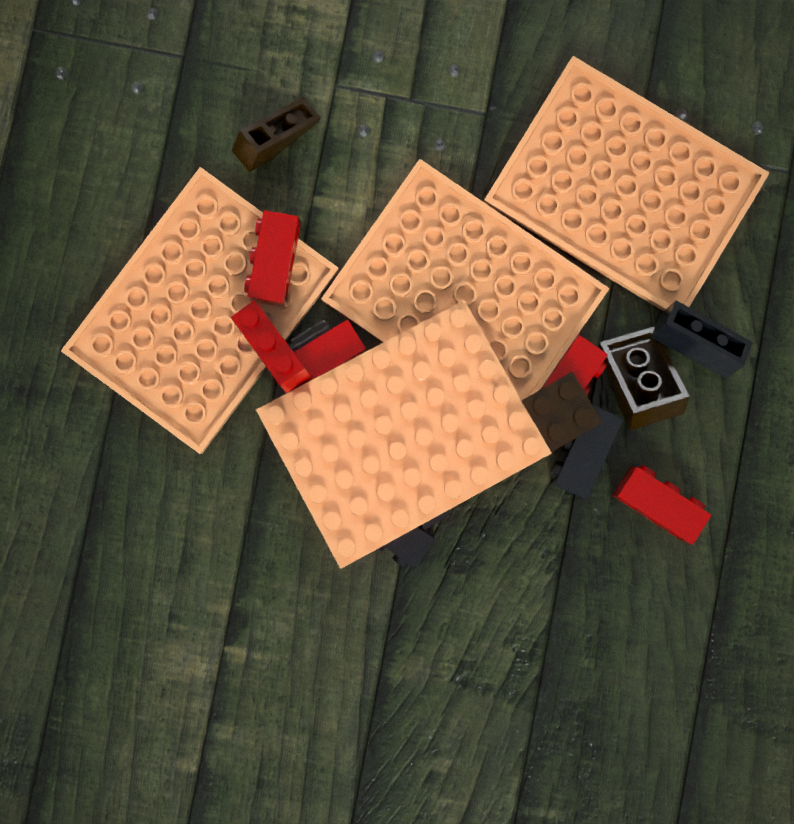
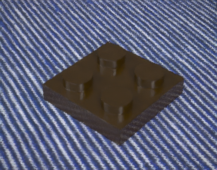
[521,371,602,452]

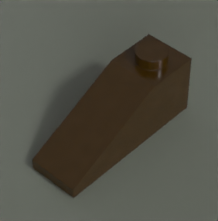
[232,97,321,172]

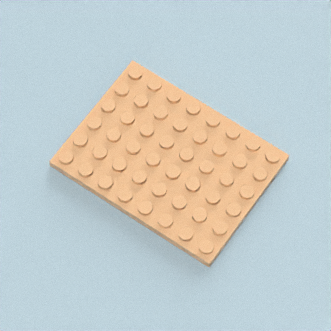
[484,56,770,311]
[321,159,610,400]
[61,167,339,454]
[256,300,551,569]

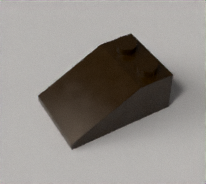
[599,327,690,430]

